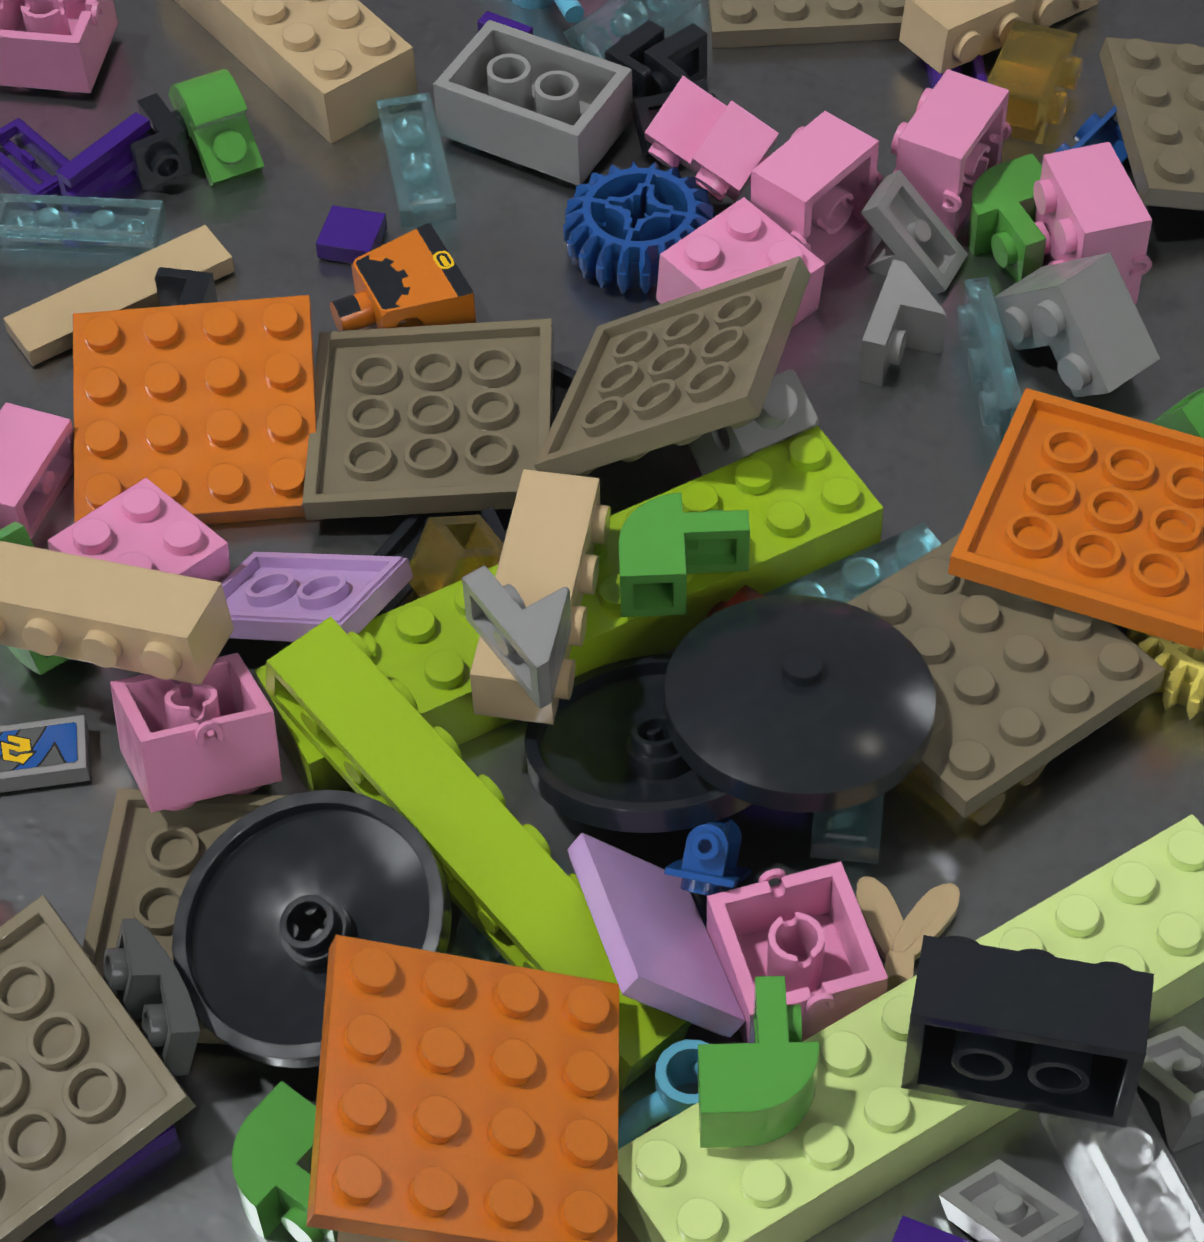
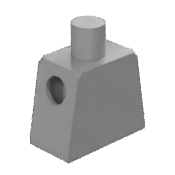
[687,369,819,476]

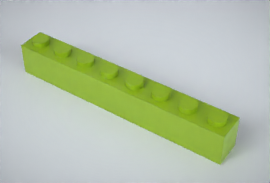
[266,616,691,1091]

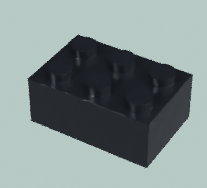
[901,935,1154,1128]

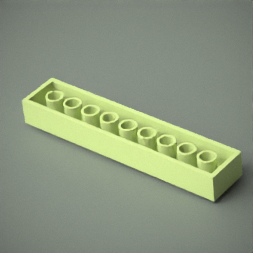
[618,814,1204,1242]

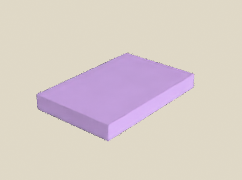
[221,552,413,642]
[567,833,746,1037]

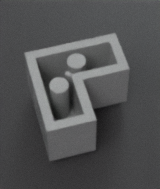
[991,252,1160,398]

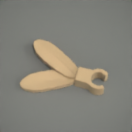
[856,876,960,992]

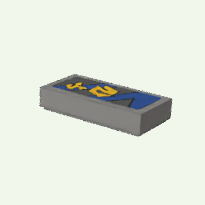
[0,715,90,793]

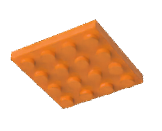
[73,295,316,525]
[948,388,1204,651]
[306,935,619,1242]

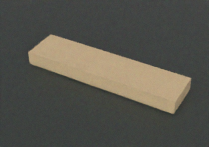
[3,225,235,366]

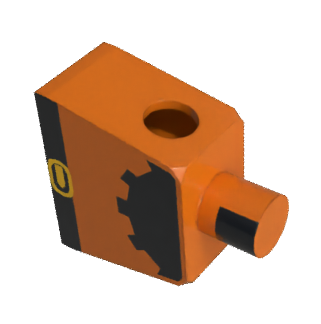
[330,223,476,331]

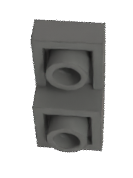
[103,918,200,1076]

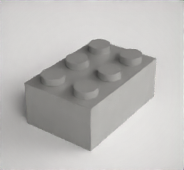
[433,20,633,185]

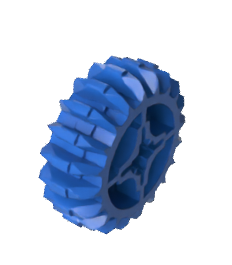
[563,160,716,296]

